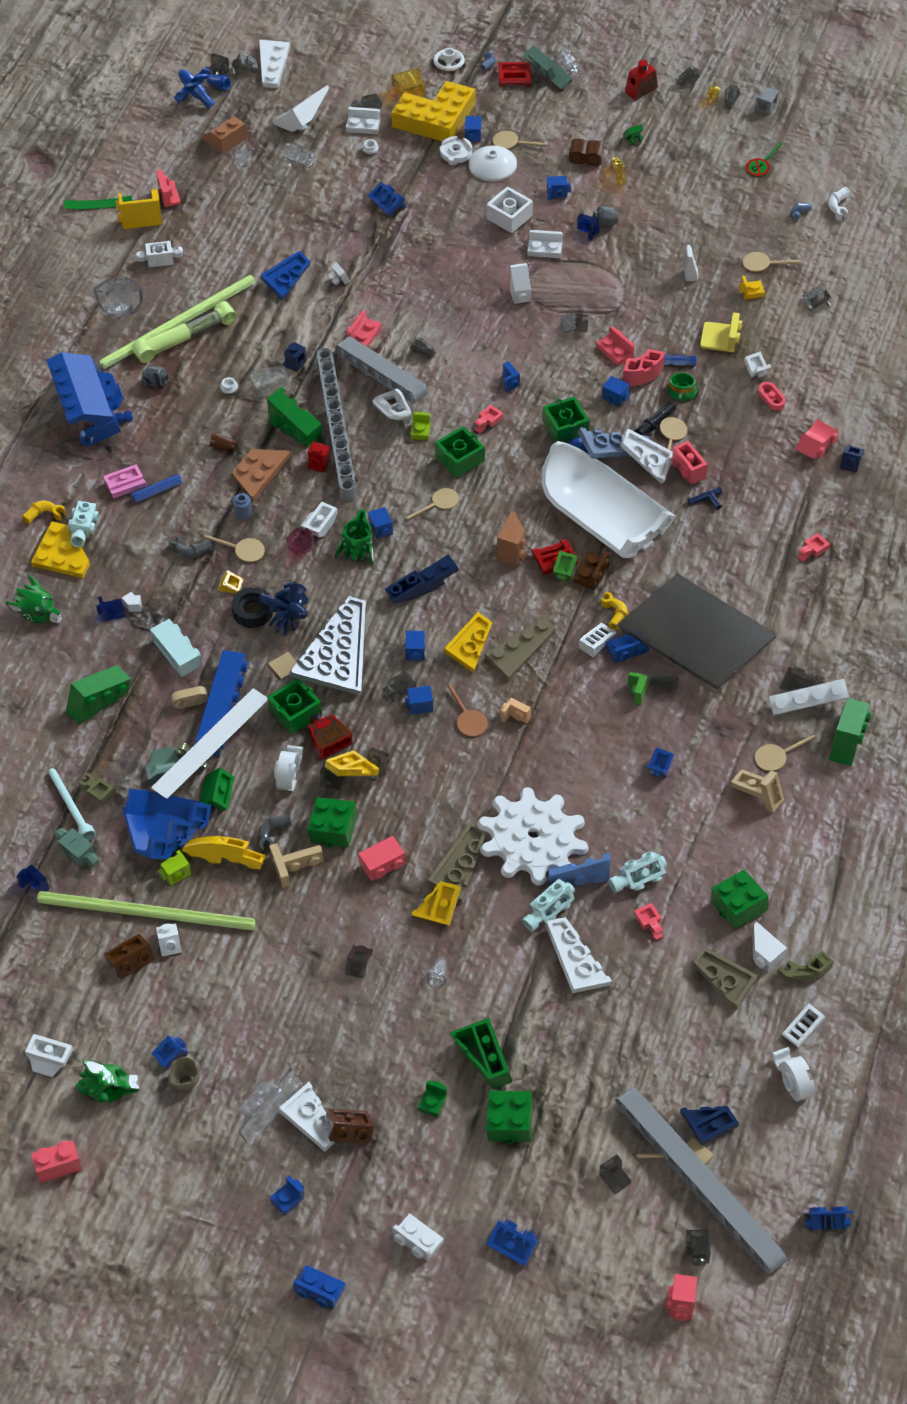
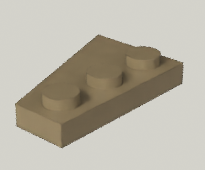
[693,946,758,1010]

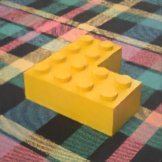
[391,81,475,141]

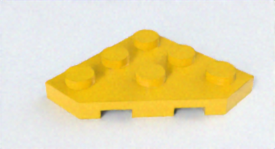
[31,521,90,578]

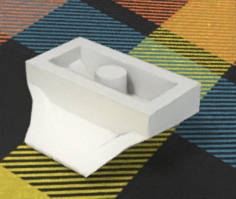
[301,502,338,537]
[25,1034,73,1077]

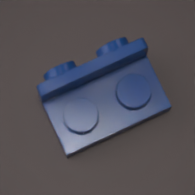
[368,181,407,217]
[605,630,650,663]
[486,1219,540,1266]
[293,1265,346,1309]

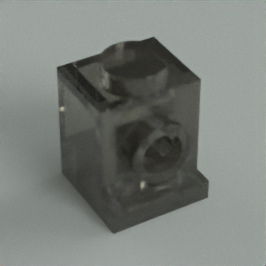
[685,1229,711,1266]

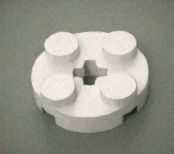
[440,136,472,165]

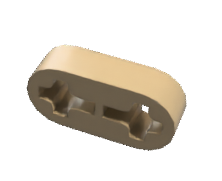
[171,686,208,709]

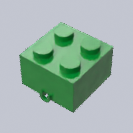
[542,396,590,443]
[435,426,485,478]
[267,678,322,735]
[307,797,358,848]
[711,869,769,929]
[486,1091,534,1145]

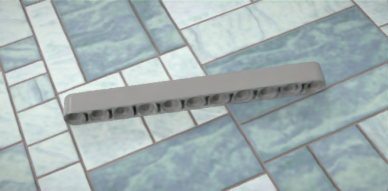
[317,348,356,501]
[615,1087,787,1274]

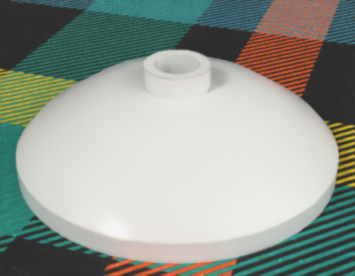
[468,145,517,182]

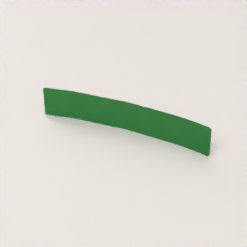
[64,195,132,209]

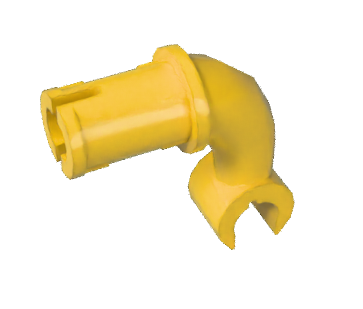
[22,500,66,525]
[600,592,629,631]

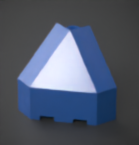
[121,788,211,860]

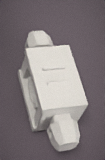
[136,241,183,267]

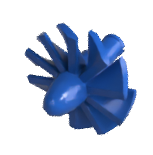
[173,67,215,110]

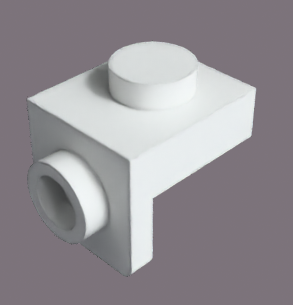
[743,351,771,378]
[156,923,182,956]

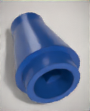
[207,74,231,91]

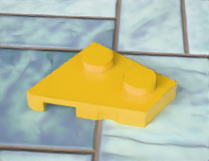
[324,750,379,776]
[411,881,461,926]

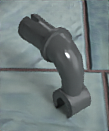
[169,535,213,558]
[259,814,292,854]

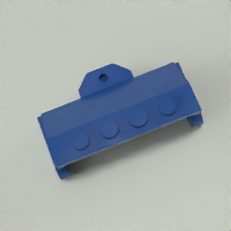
[46,352,124,446]

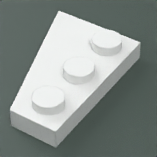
[620,428,673,484]
[279,1082,335,1152]

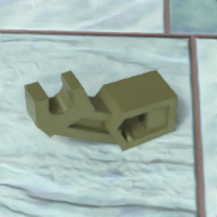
[777,951,833,982]

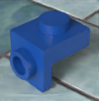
[646,747,675,778]

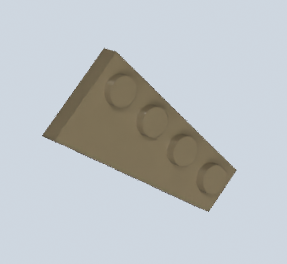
[485,617,556,682]

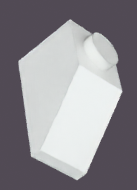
[510,263,531,304]
[752,922,787,973]

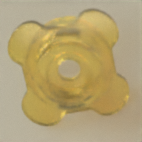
[707,82,720,101]

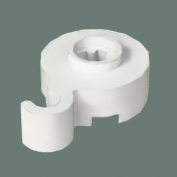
[274,745,303,791]
[772,1047,815,1102]

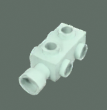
[68,501,99,547]
[608,852,667,893]
[522,879,575,932]

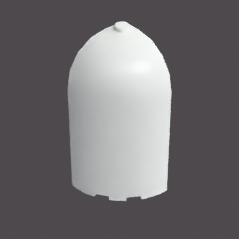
[541,441,676,558]

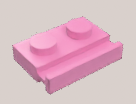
[103,464,147,499]

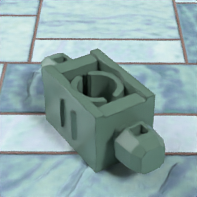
[55,828,99,867]

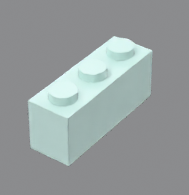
[150,619,201,677]

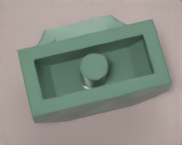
[145,747,182,785]

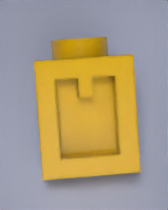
[739,276,765,300]

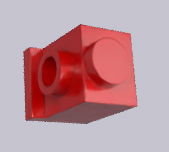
[307,442,331,473]

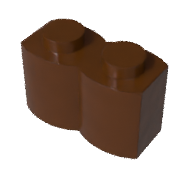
[569,139,604,166]

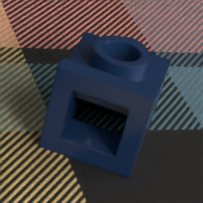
[283,342,307,372]

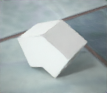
[122,592,142,612]

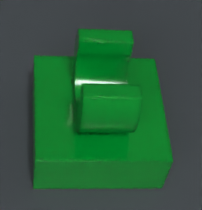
[623,124,644,145]

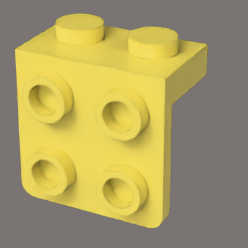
[700,313,742,353]

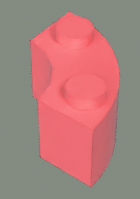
[623,349,665,387]
[795,419,839,459]

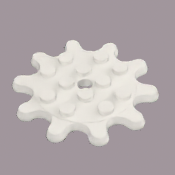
[477,787,589,885]

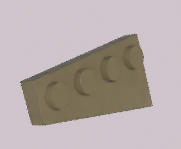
[427,822,487,903]

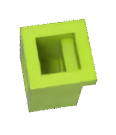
[158,850,191,886]

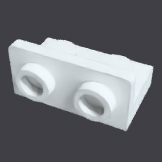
[346,107,380,134]
[528,230,563,258]
[393,1213,444,1262]

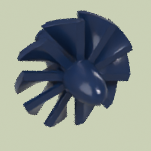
[258,581,308,636]

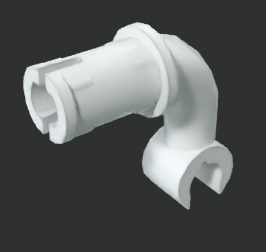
[828,187,850,221]

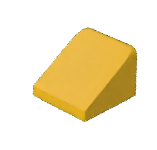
[217,570,243,594]

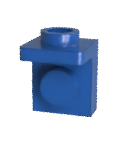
[502,361,520,392]
[151,1035,189,1069]
[270,1176,304,1215]

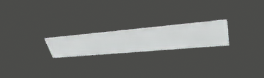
[151,688,267,798]

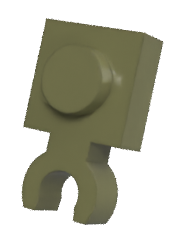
[79,773,115,804]

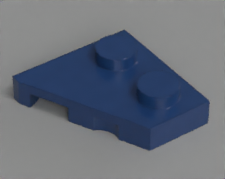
[680,1106,739,1145]

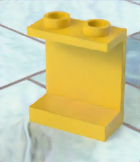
[116,189,162,229]

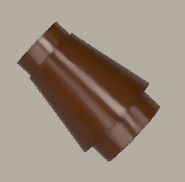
[209,432,237,451]

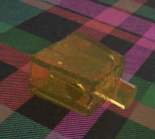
[391,67,425,98]

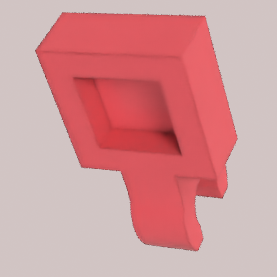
[474,405,504,434]
[797,533,830,562]
[634,903,663,941]

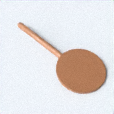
[447,684,488,737]

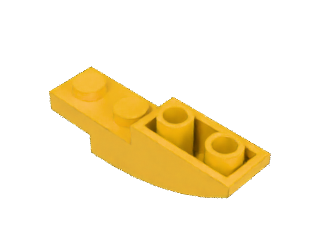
[182,836,266,870]

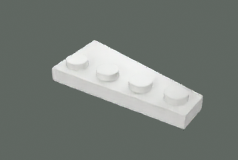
[545,917,612,993]

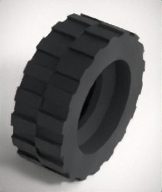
[231,587,273,628]

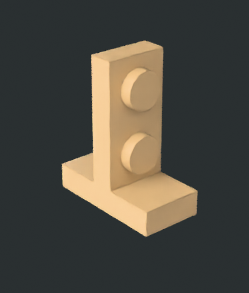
[731,769,784,813]
[269,843,324,888]

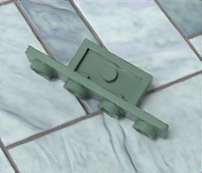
[523,45,573,90]

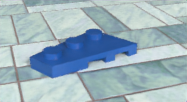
[261,250,310,300]

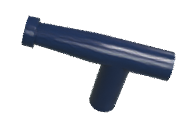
[687,487,722,510]

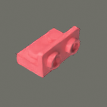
[156,170,180,207]
[346,310,382,347]
[596,326,634,366]

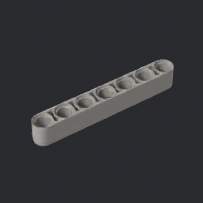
[335,336,428,404]

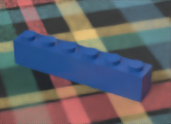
[195,650,249,756]

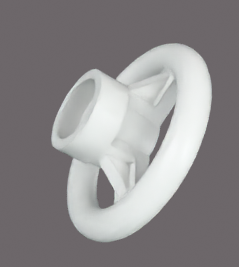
[433,48,465,71]

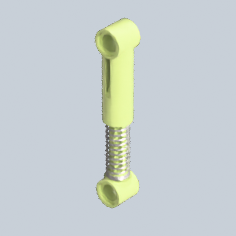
[132,301,237,363]

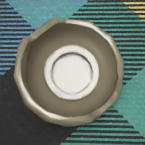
[168,1057,200,1091]

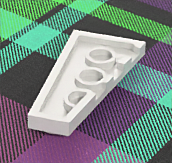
[259,40,290,89]

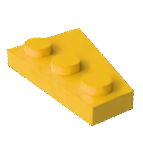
[443,612,493,673]

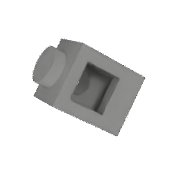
[755,87,779,115]

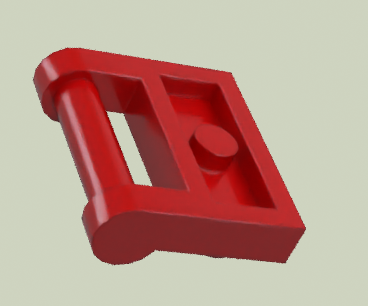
[498,62,531,87]
[531,539,578,575]

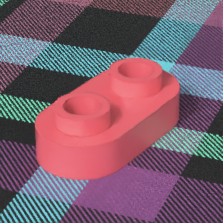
[758,382,786,411]

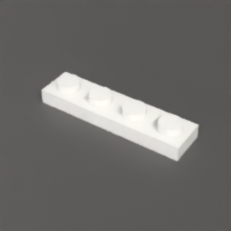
[769,679,849,716]

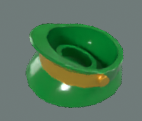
[667,372,697,402]

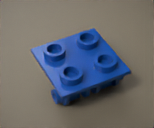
[804,1206,854,1230]

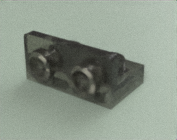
[779,666,824,692]

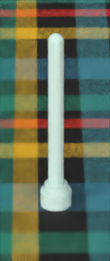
[48,768,96,841]

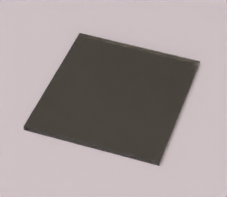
[616,573,777,689]

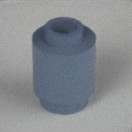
[233,493,252,520]

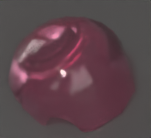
[286,527,314,555]

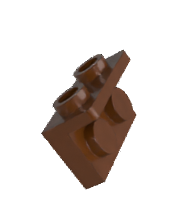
[574,551,610,589]
[104,934,155,979]
[326,1109,374,1144]

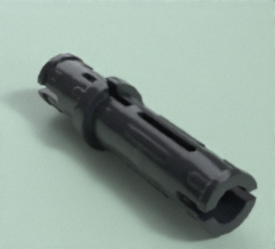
[634,401,676,436]

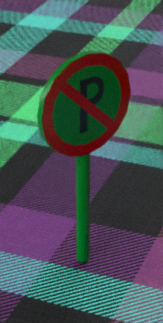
[746,142,783,177]

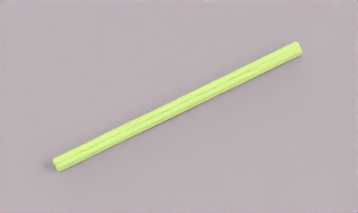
[99,275,255,369]
[37,891,256,930]

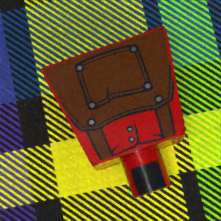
[625,60,658,101]
[309,713,353,760]

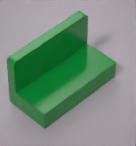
[199,768,234,812]

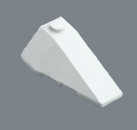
[272,85,329,132]

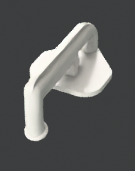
[372,389,412,424]

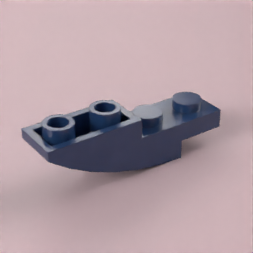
[384,554,459,604]

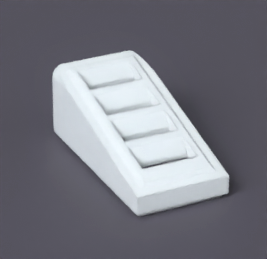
[684,245,699,281]
[578,623,616,657]
[782,1003,825,1048]

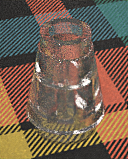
[426,957,448,988]

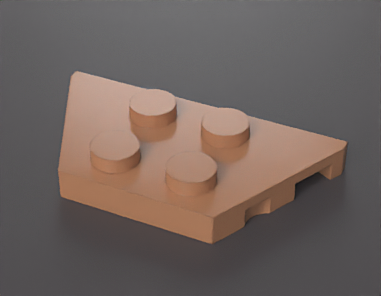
[232,449,290,501]

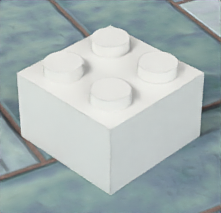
[486,186,533,233]

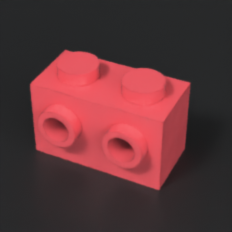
[671,441,707,485]
[358,836,406,881]
[31,1140,82,1183]
[666,1274,697,1321]

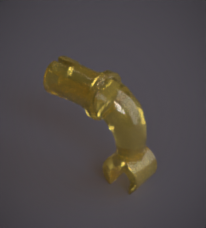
[610,156,627,186]

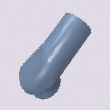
[480,50,495,72]
[790,203,812,220]

